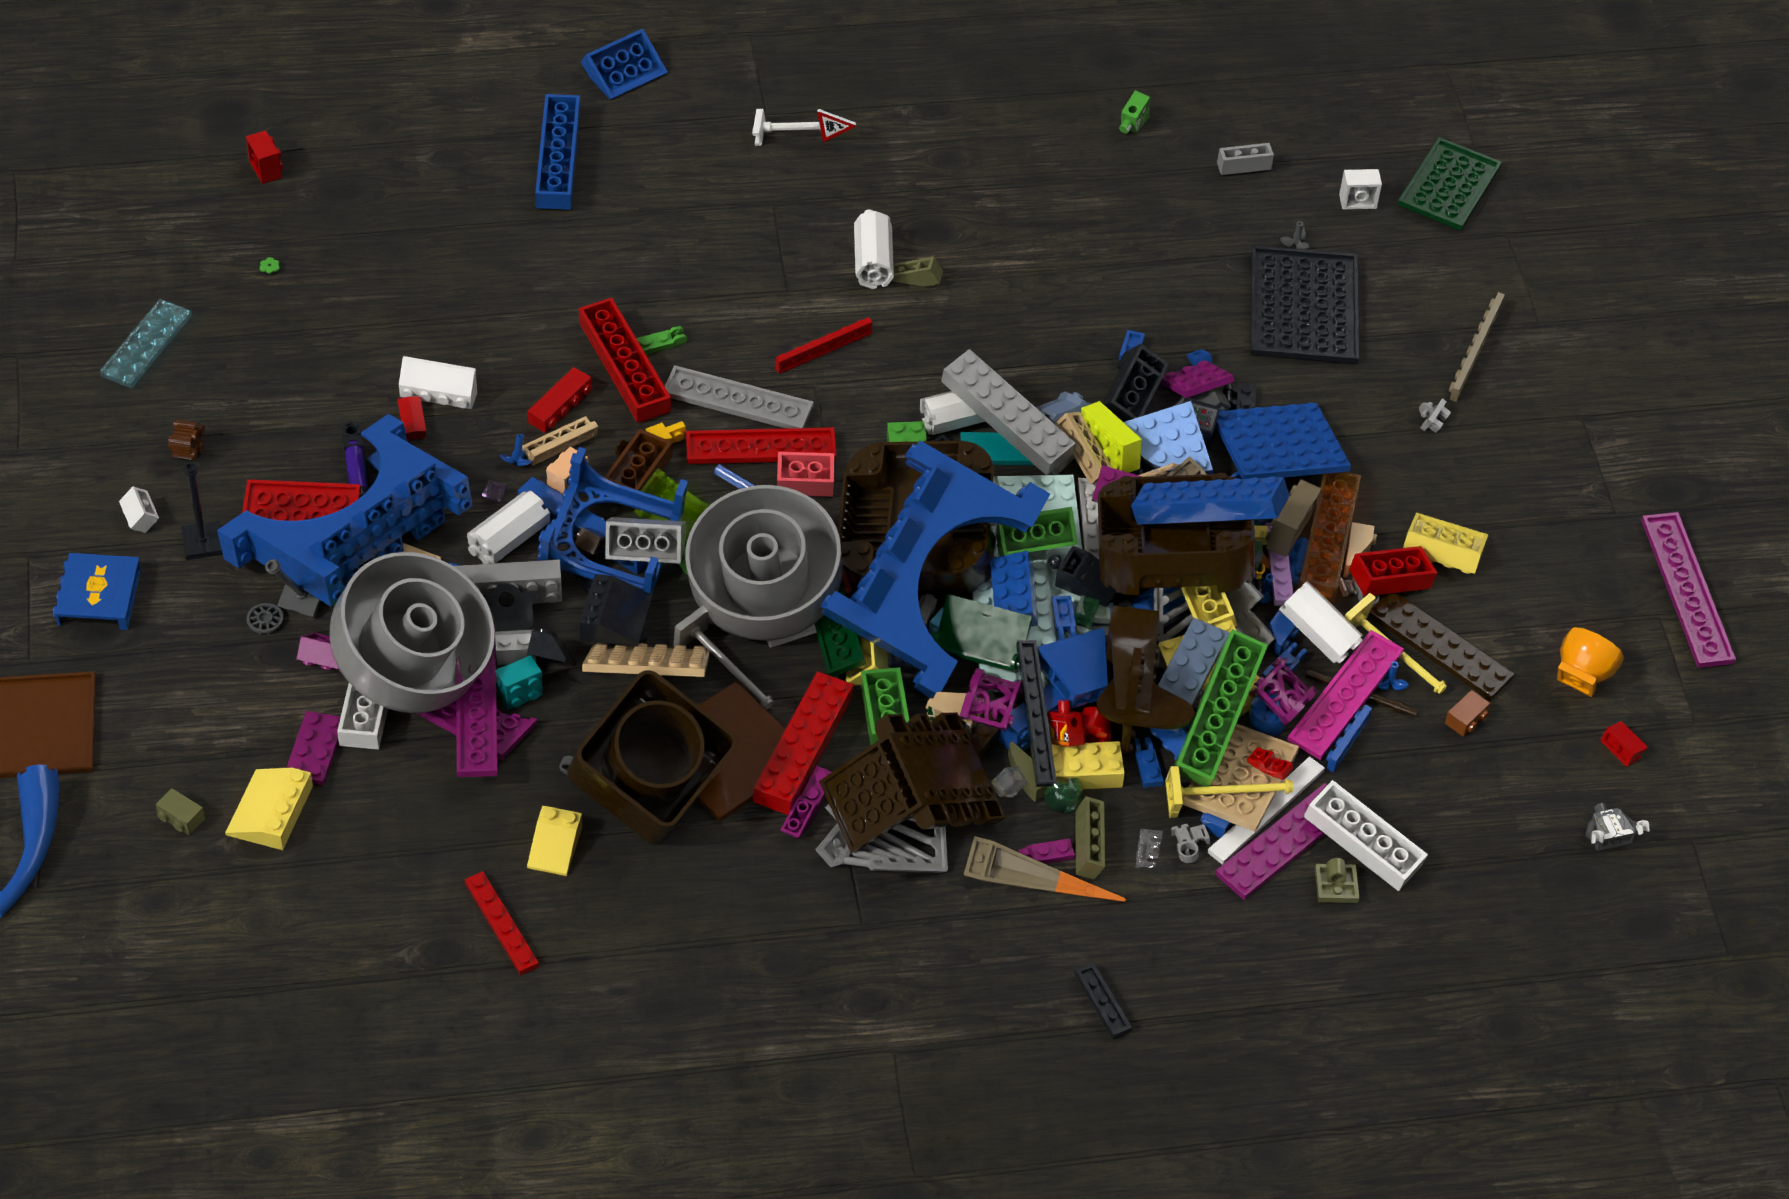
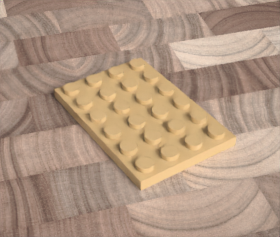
[1182,724,1299,832]

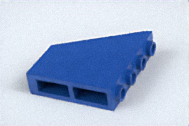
[1038,628,1108,709]

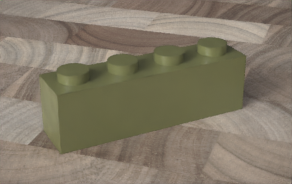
[1075,796,1105,880]

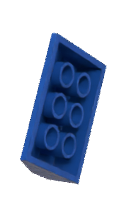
[581,29,668,100]

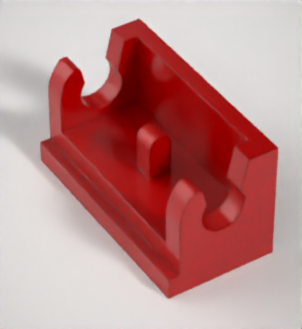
[1600,721,1648,767]

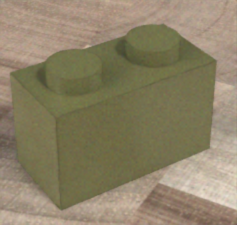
[156,788,205,835]

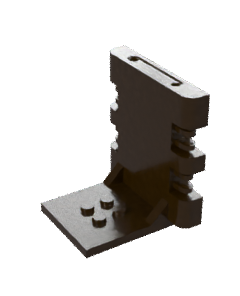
[819,712,1006,853]

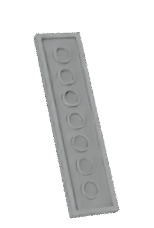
[665,365,814,428]

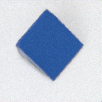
[1187,349,1212,366]

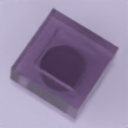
[482,480,507,503]

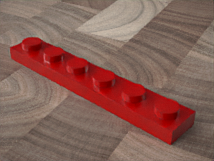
[775,317,872,374]
[465,871,539,976]

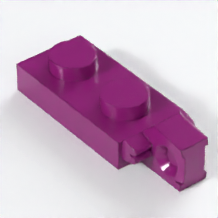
[1018,838,1075,864]

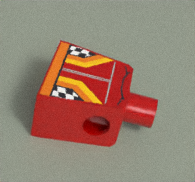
[1047,700,1085,747]

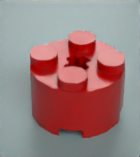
[1080,707,1113,743]

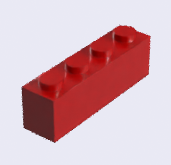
[527,367,592,433]

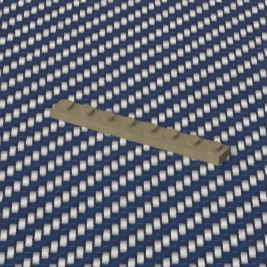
[1449,292,1505,402]

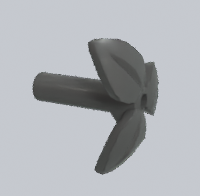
[1280,221,1310,250]

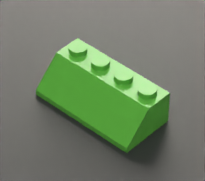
[996,507,1078,556]

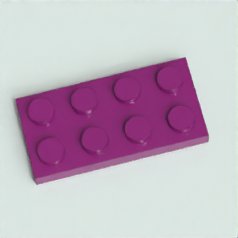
[286,711,341,786]

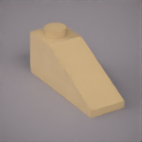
[1343,522,1377,578]

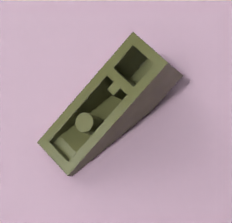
[891,257,943,287]

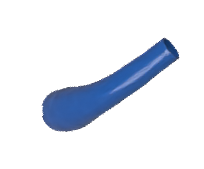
[0,765,60,918]

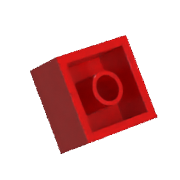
[246,130,283,184]

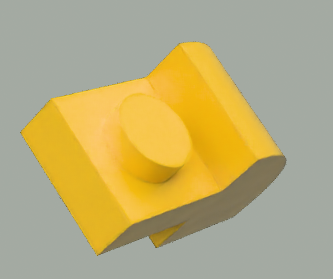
[646,421,686,443]

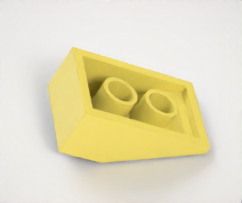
[527,806,582,876]

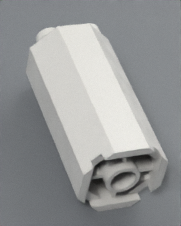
[854,210,894,289]
[920,391,985,435]
[467,491,550,564]
[1279,581,1363,664]

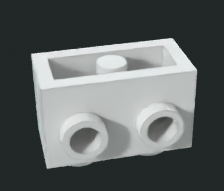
[119,486,159,533]

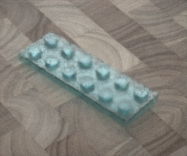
[99,299,192,389]

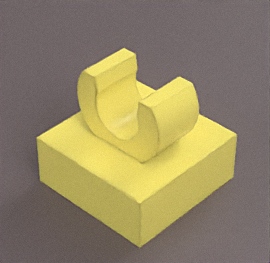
[1254,525,1268,545]

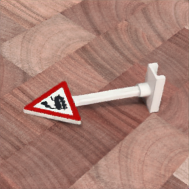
[752,109,856,146]

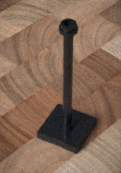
[181,462,223,560]

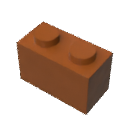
[1445,690,1490,737]

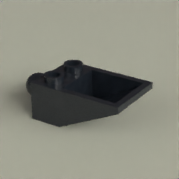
[1047,546,1116,607]

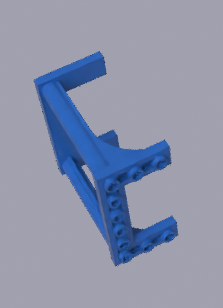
[537,447,688,595]

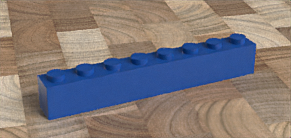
[518,477,649,575]

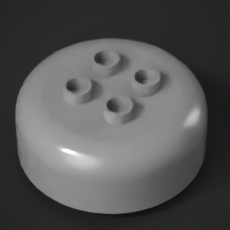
[685,485,843,641]
[329,552,495,713]

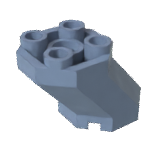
[1036,392,1092,424]

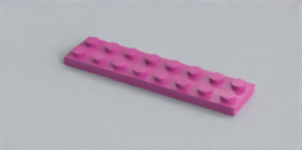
[1287,630,1404,760]

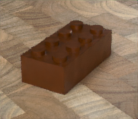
[604,429,672,493]

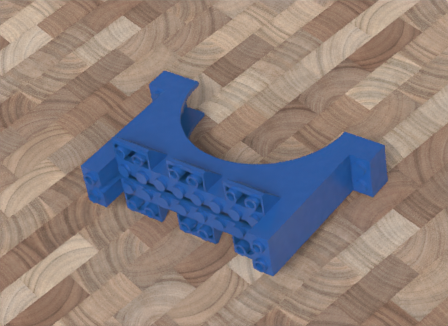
[217,414,473,606]
[820,441,1050,699]

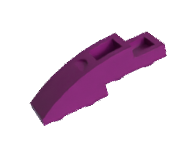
[781,766,831,839]

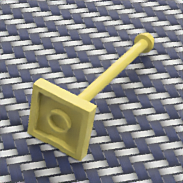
[1344,593,1447,694]
[1165,766,1294,818]

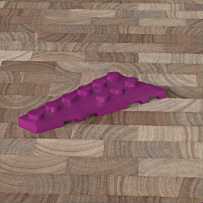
[416,701,538,760]

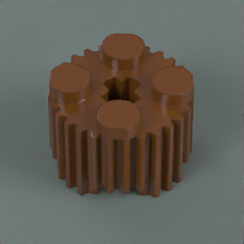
[168,420,205,460]

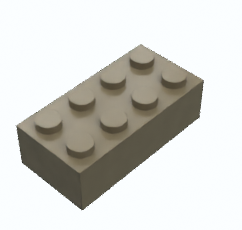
[1266,480,1321,557]

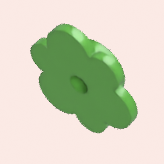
[259,257,280,274]

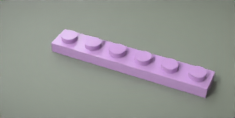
[1265,523,1293,606]

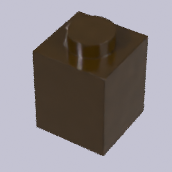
[575,527,606,555]

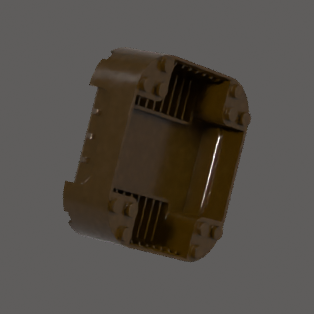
[838,441,1000,596]
[1098,473,1255,595]

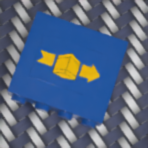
[53,553,141,630]

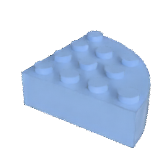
[1123,401,1214,474]

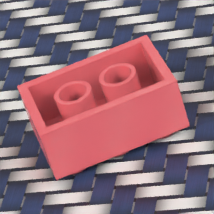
[777,452,834,497]

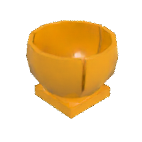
[1557,627,1624,697]

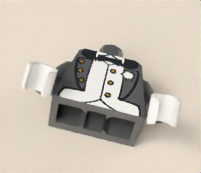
[1585,803,1650,851]

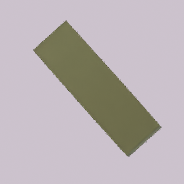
[1008,741,1047,802]

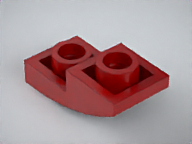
[1247,747,1293,780]

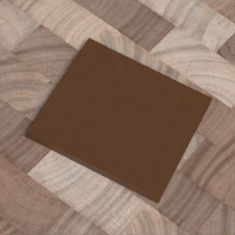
[0,671,96,778]
[697,681,785,822]

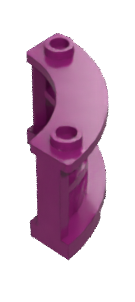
[1253,657,1318,725]
[960,668,1023,731]

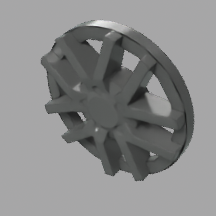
[246,603,284,635]

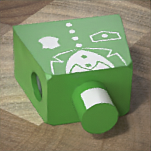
[1119,90,1150,134]

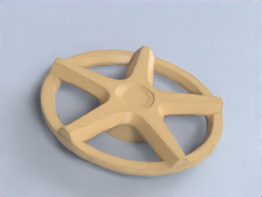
[1138,462,1179,477]

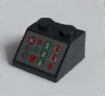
[1183,398,1220,448]

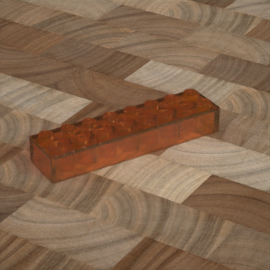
[1298,472,1361,602]

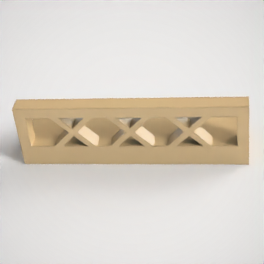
[1055,412,1113,485]
[522,416,598,466]

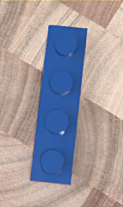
[1326,705,1372,773]

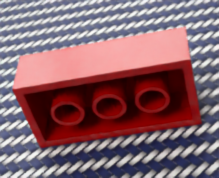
[1349,546,1437,596]

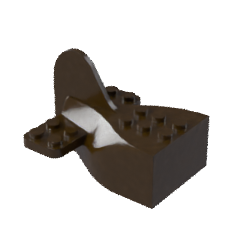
[1096,606,1194,757]

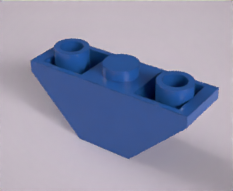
[1269,610,1300,657]

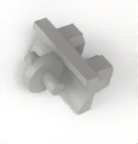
[1419,398,1451,433]

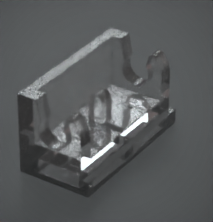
[1135,829,1163,868]

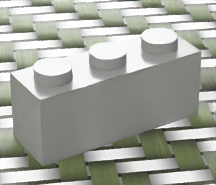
[1217,143,1274,175]

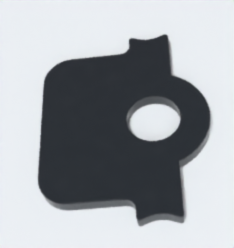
[483,583,538,632]

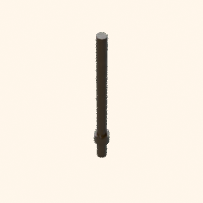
[1306,669,1418,717]

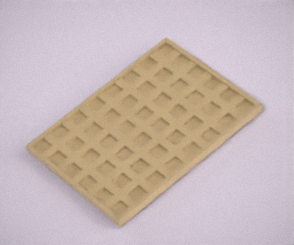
[582,642,710,677]

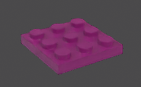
[1161,361,1234,398]

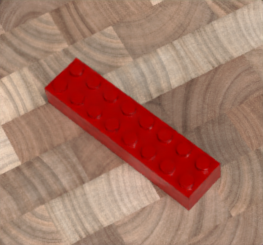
[579,298,671,423]
[753,671,853,815]

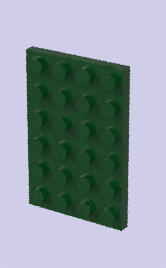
[1397,137,1502,231]

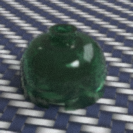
[1043,778,1083,814]

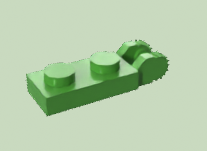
[636,326,687,355]

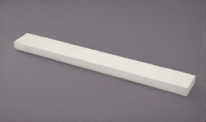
[1208,756,1325,865]

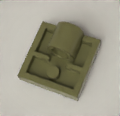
[1315,858,1359,903]

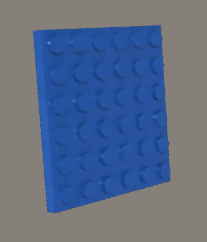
[1216,403,1351,479]

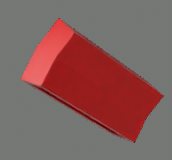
[397,396,426,441]

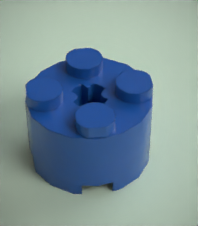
[1248,689,1286,736]

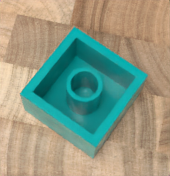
[495,655,543,710]

